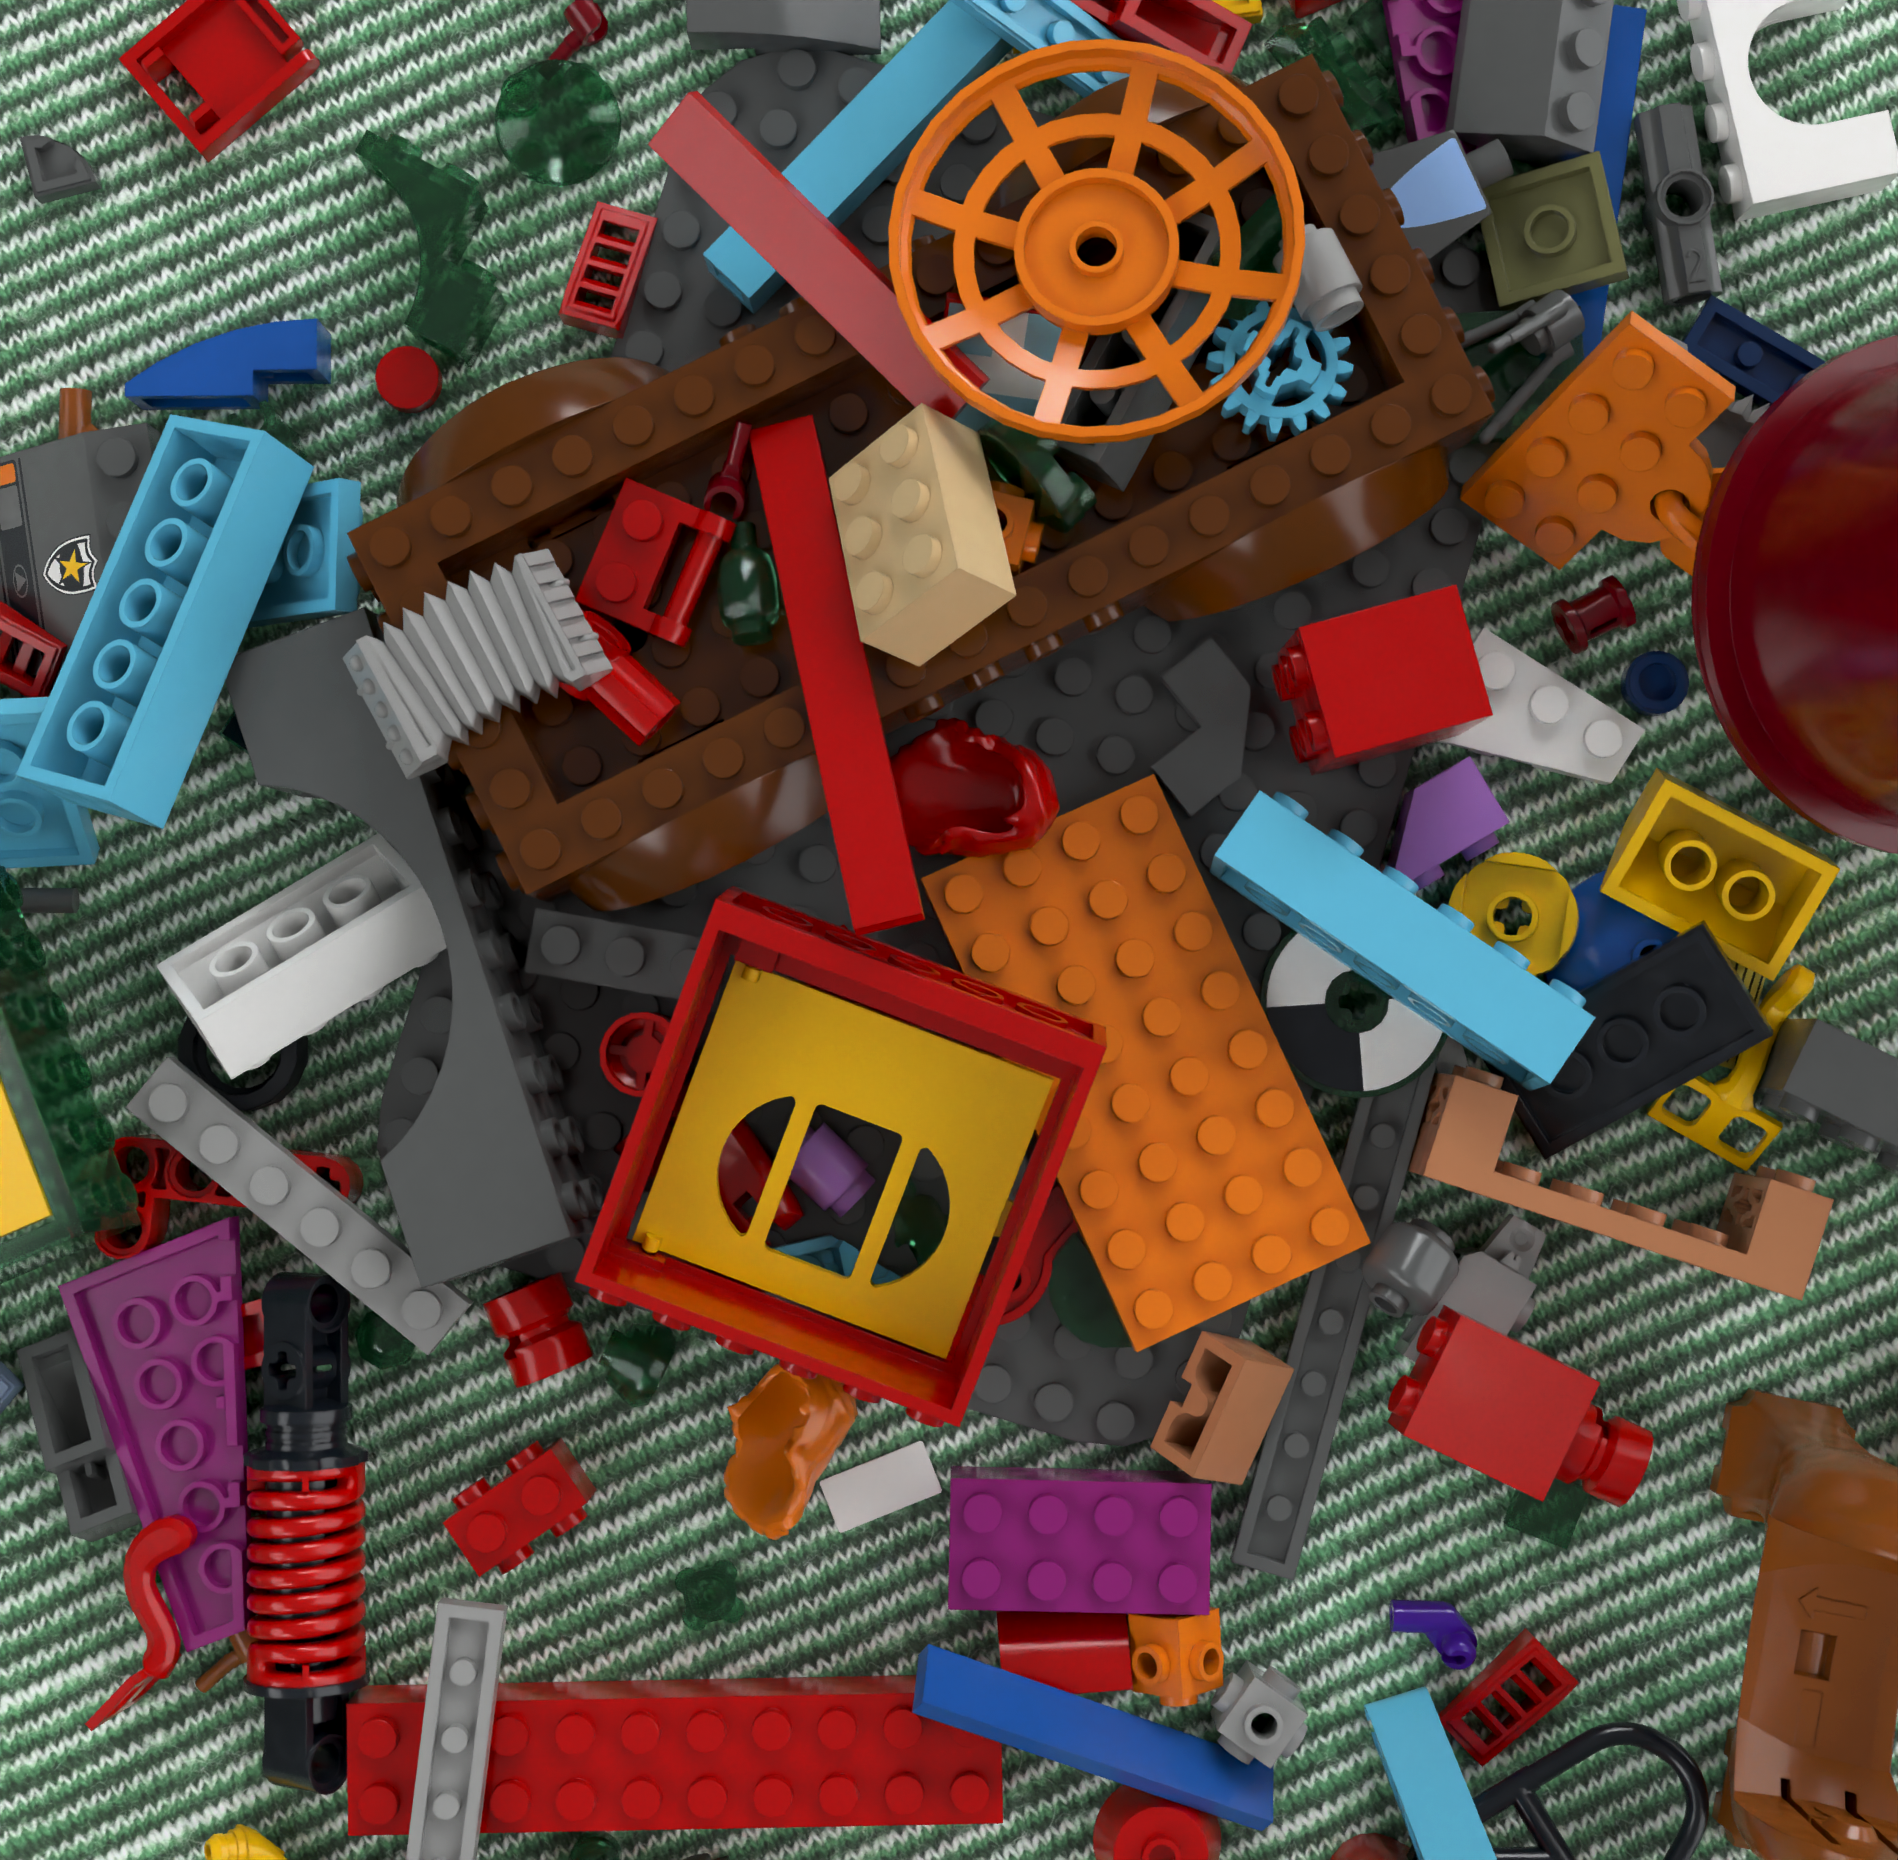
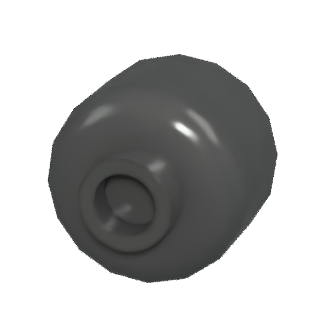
[1361,1218,1459,1318]

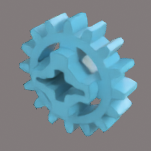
[1205,300,1354,442]

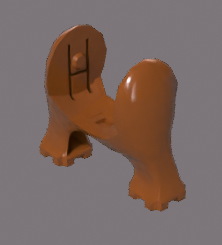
[1710,1388,1898,1860]

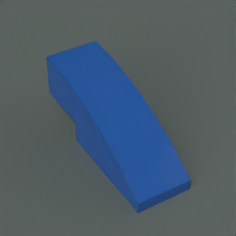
[125,319,331,410]

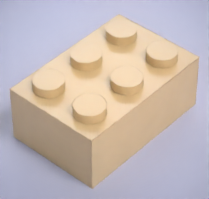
[829,403,1016,667]

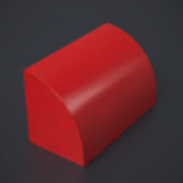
[996,1611,1133,1694]

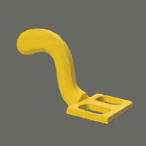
[1647,963,1815,1171]

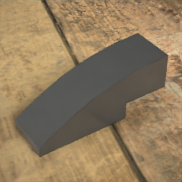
[686,0,881,56]
[17,1329,141,1542]

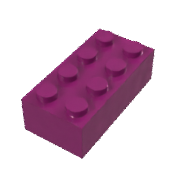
[948,1466,1212,1615]

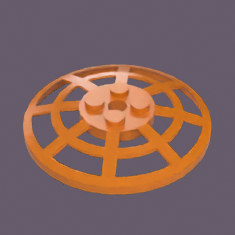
[888,39,1305,444]

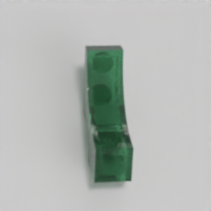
[354,130,507,369]

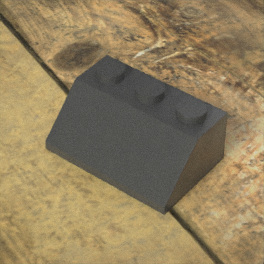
[1445,0,1614,168]

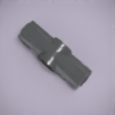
[1633,102,1722,307]

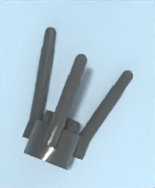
[1461,289,1585,444]

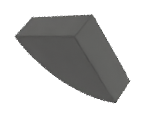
[20,135,102,204]

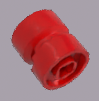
[599,1012,672,1097]
[482,1271,594,1388]
[1555,1404,1654,1508]

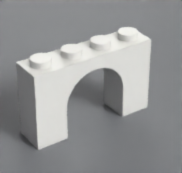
[1677,0,1898,222]

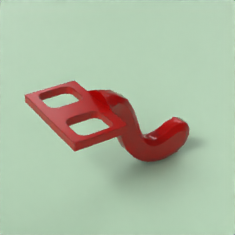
[85,1514,198,1731]

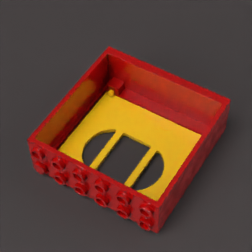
[575,886,1107,1427]

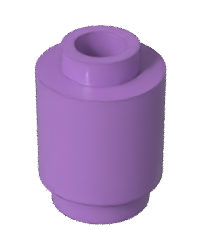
[789,1122,876,1218]

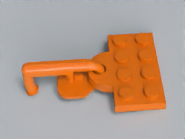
[1460,311,1736,576]

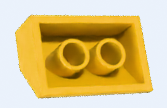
[1599,768,1840,981]

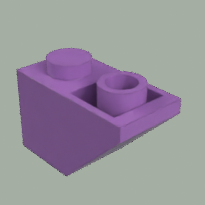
[1387,756,1510,891]

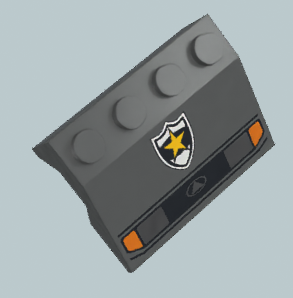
[0,423,162,698]

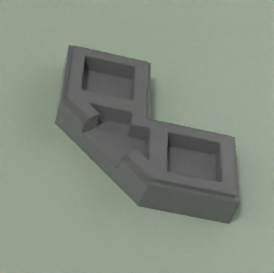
[1150,637,1251,818]

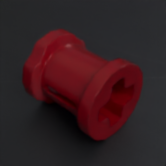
[1551,575,1636,654]

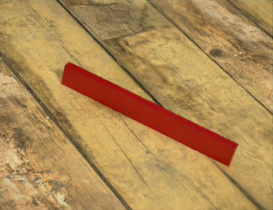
[749,415,925,936]

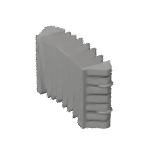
[342,549,613,780]

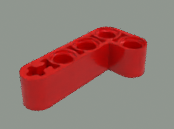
[92,1134,364,1259]

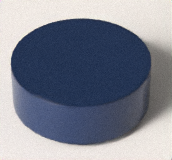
[1620,651,1689,716]

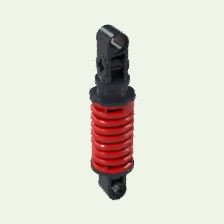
[243,1272,370,1795]

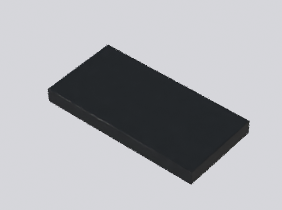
[1483,920,1774,1159]

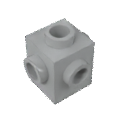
[1210,1660,1308,1769]

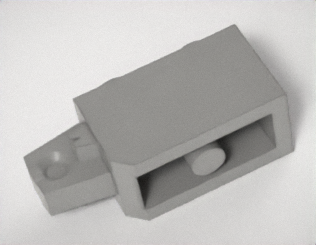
[1394,1214,1547,1363]

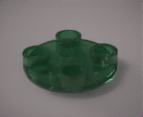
[495,59,621,187]

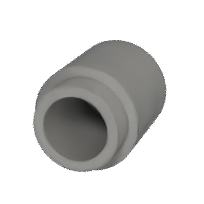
[1273,224,1364,332]

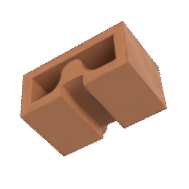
[1150,1331,1294,1485]

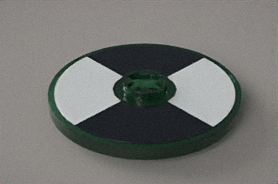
[1260,929,1448,1098]

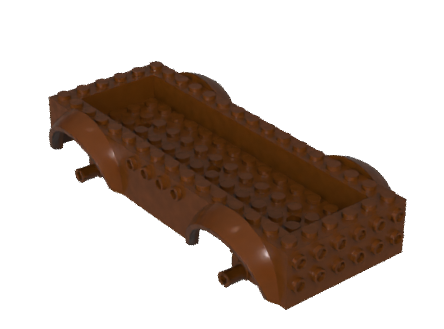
[347,54,1495,911]

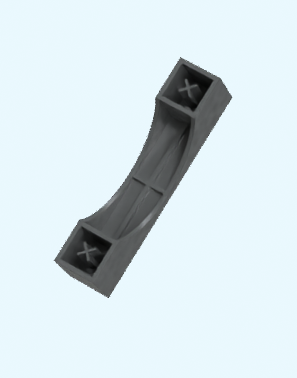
[225,607,603,1288]

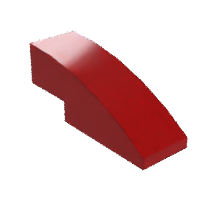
[1070,0,1253,73]

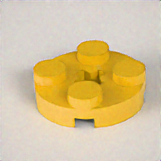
[1448,852,1579,977]

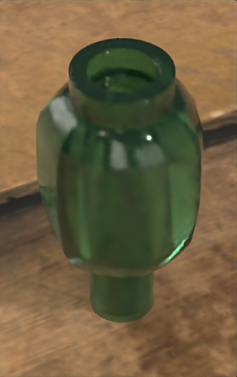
[717,522,781,646]

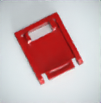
[119,0,320,163]

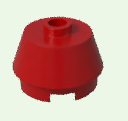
[1093,1785,1221,1860]

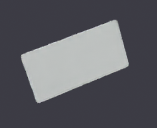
[820,1441,942,1533]

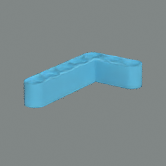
[1364,1686,1497,1860]

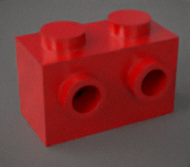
[443,1438,597,1577]

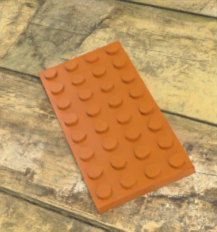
[920,774,1371,1352]

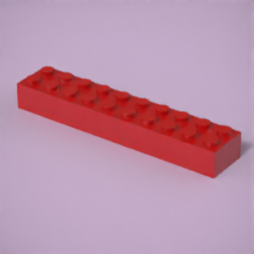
[346,1675,1003,1836]

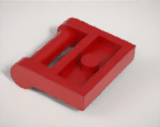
[575,477,737,648]

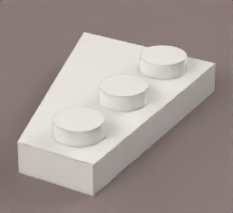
[1437,628,1645,785]

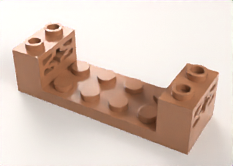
[1407,1065,1834,1301]

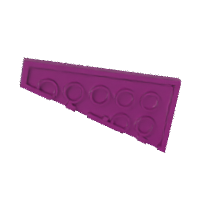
[58,1216,255,1652]

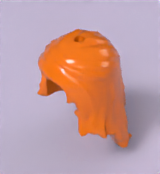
[723,1363,858,1540]

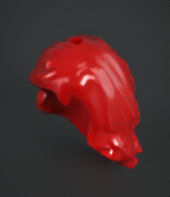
[890,717,1060,858]

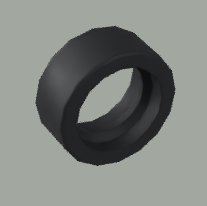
[178,1016,308,1111]

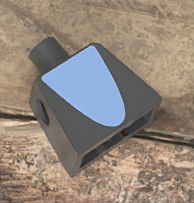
[1370,130,1513,260]

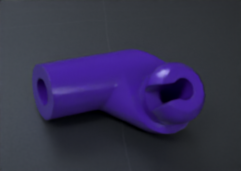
[1389,1599,1478,1670]

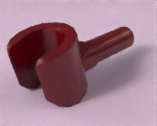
[537,0,608,82]
[704,420,752,519]

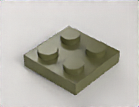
[1480,151,1629,314]

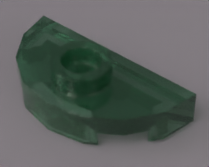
[1048,1232,1132,1348]

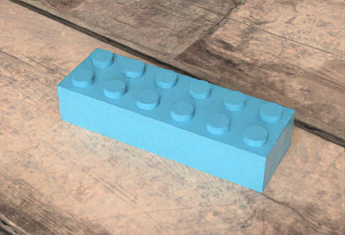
[16,414,314,829]
[1209,790,1596,1091]

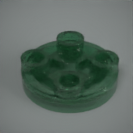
[978,418,1097,534]

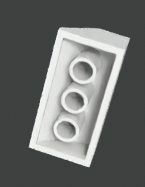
[156,833,447,1080]

